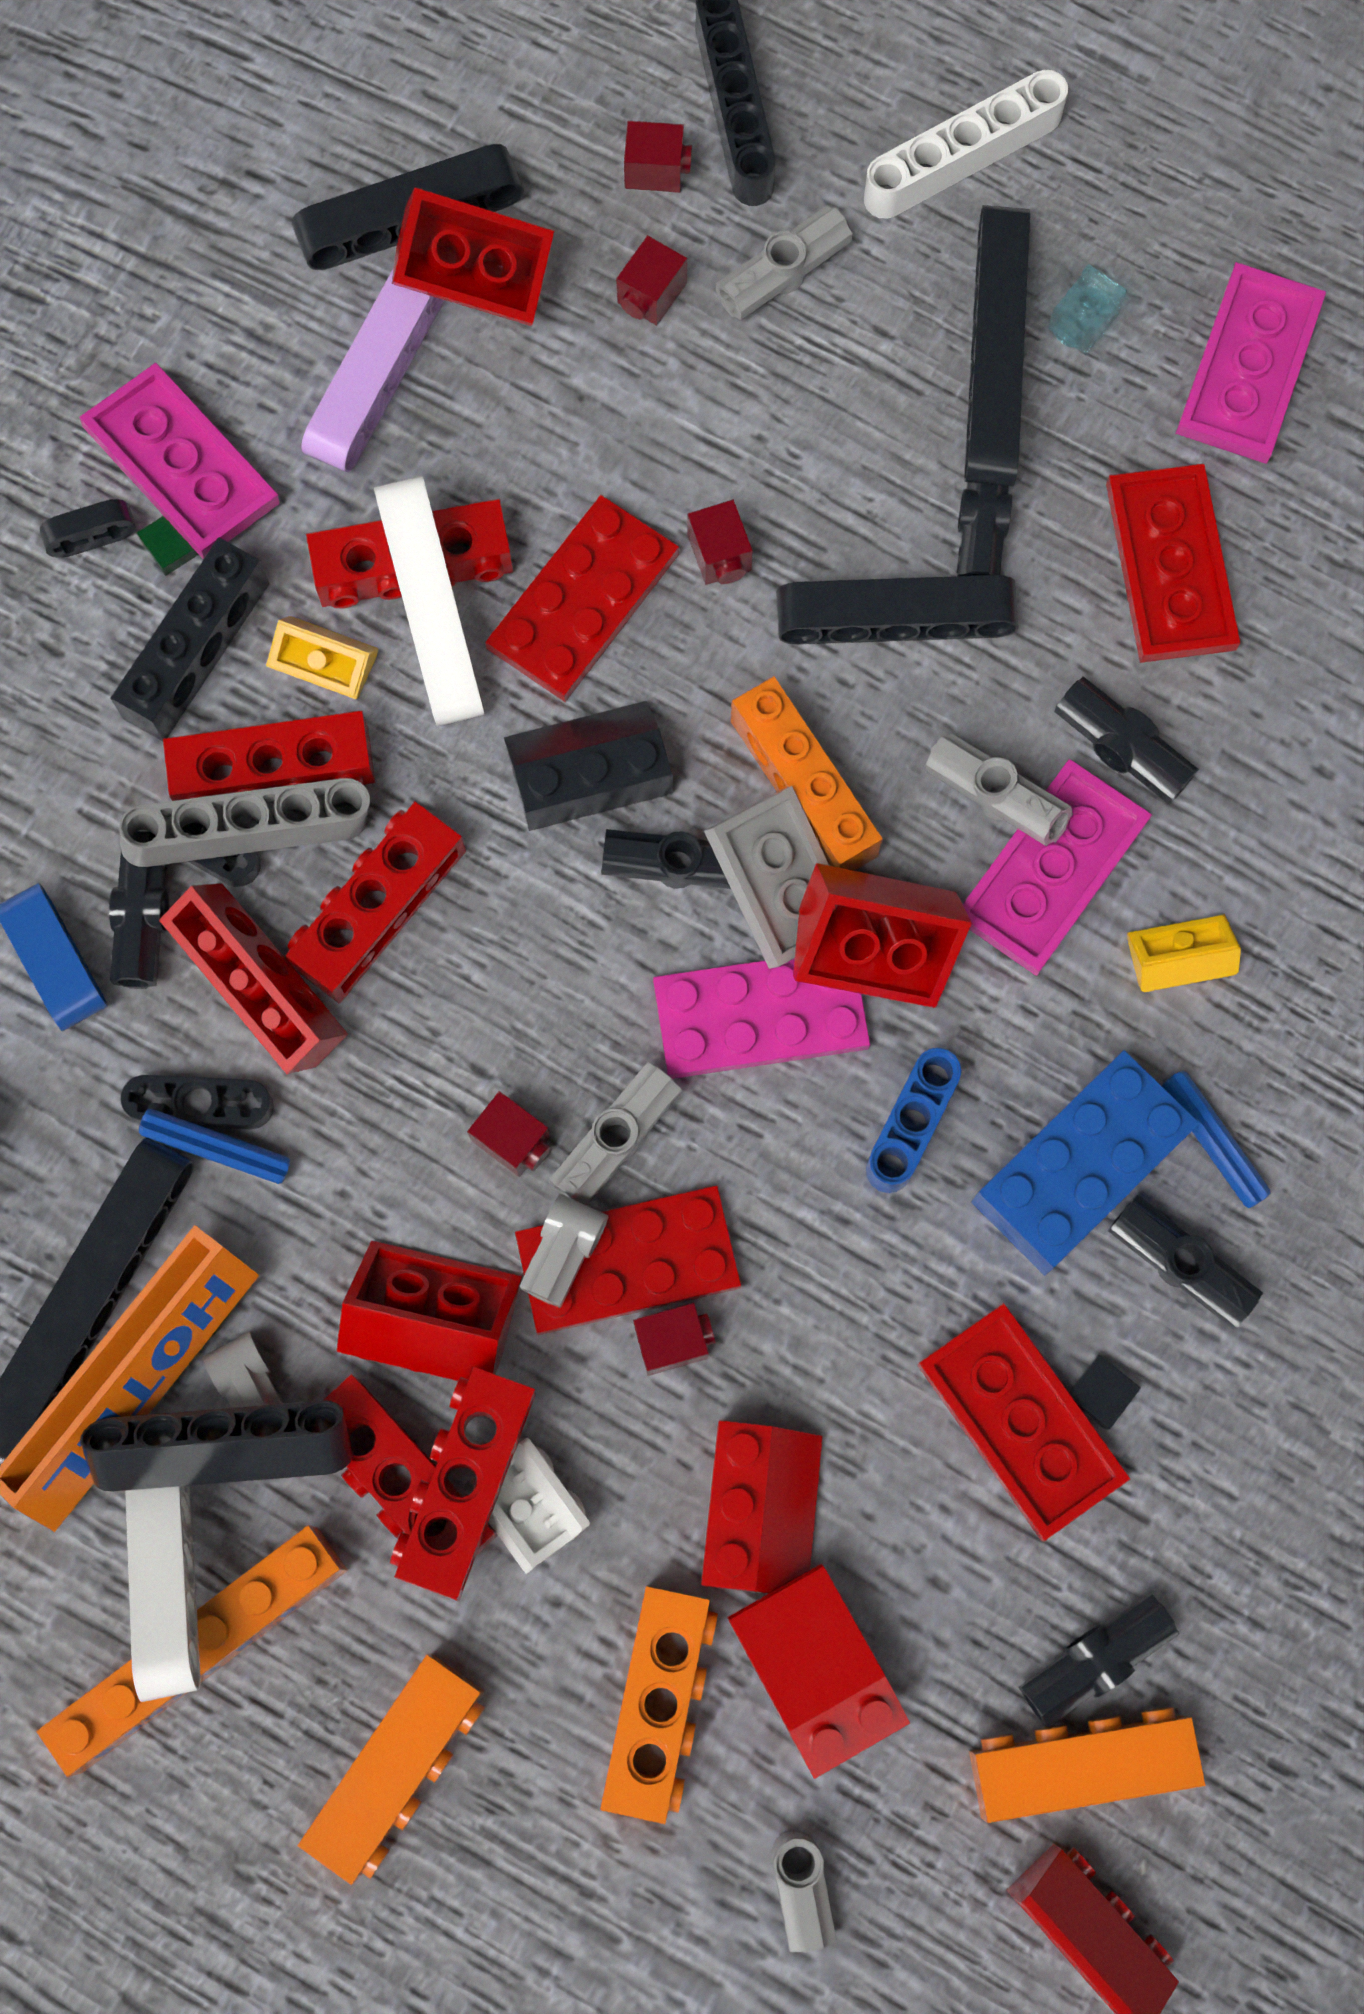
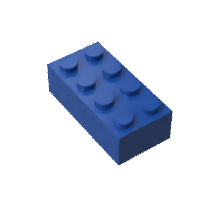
[971,1050,1200,1276]

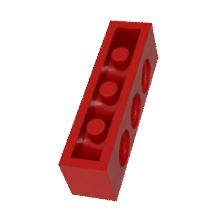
[306,499,513,609]
[163,711,376,801]
[285,801,466,1004]
[159,883,348,1074]
[390,1367,536,1602]
[323,1374,498,1555]

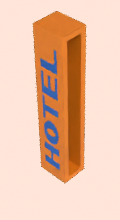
[0,1225,260,1532]
[36,1525,348,1777]

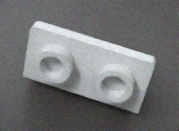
[463,1438,590,1574]

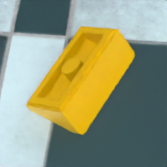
[266,616,379,699]
[1127,914,1241,992]

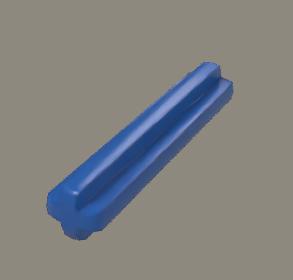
[1162,1070,1271,1208]
[139,1109,290,1184]

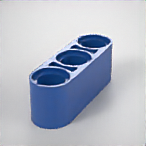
[0,883,108,1031]
[866,1048,961,1193]

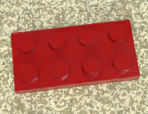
[1106,464,1240,663]
[485,494,679,702]
[515,1185,741,1335]
[917,1303,1130,1542]

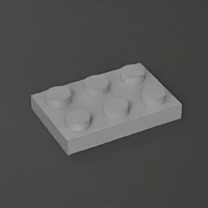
[704,786,829,969]

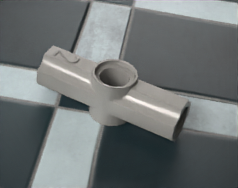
[715,205,852,321]
[925,733,1072,846]
[548,1062,682,1205]

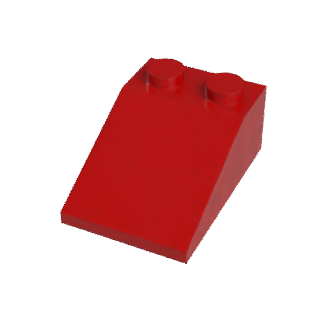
[727,1563,910,1779]

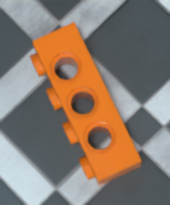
[730,676,883,871]
[600,1586,718,1824]

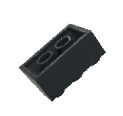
[504,701,673,831]

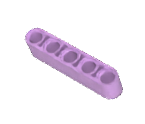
[301,268,444,472]

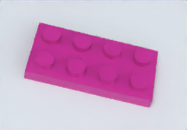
[1175,262,1326,464]
[79,363,280,559]
[963,759,1152,976]
[653,958,870,1079]

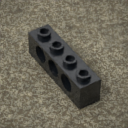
[110,537,270,741]

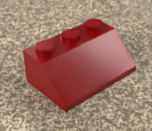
[392,187,554,326]
[793,863,972,1008]
[336,1240,522,1381]
[701,1420,823,1594]
[1006,1844,1179,2014]

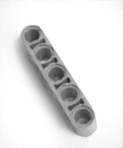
[119,778,370,867]

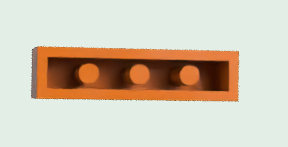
[297,1653,485,1885]
[969,1707,1206,1823]

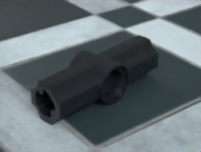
[956,482,1012,576]
[1054,676,1199,805]
[601,829,731,889]
[109,831,169,989]
[1108,1195,1263,1329]
[1019,1594,1180,1728]

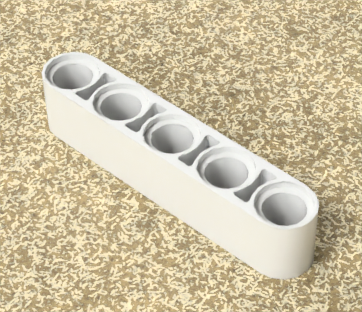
[864,70,1068,219]
[374,475,485,727]
[125,1486,201,1702]

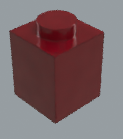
[624,121,692,193]
[616,235,688,326]
[687,499,753,585]
[467,1091,551,1177]
[633,1303,716,1376]

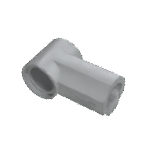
[519,1194,608,1308]
[202,1331,284,1408]
[771,1831,837,1953]

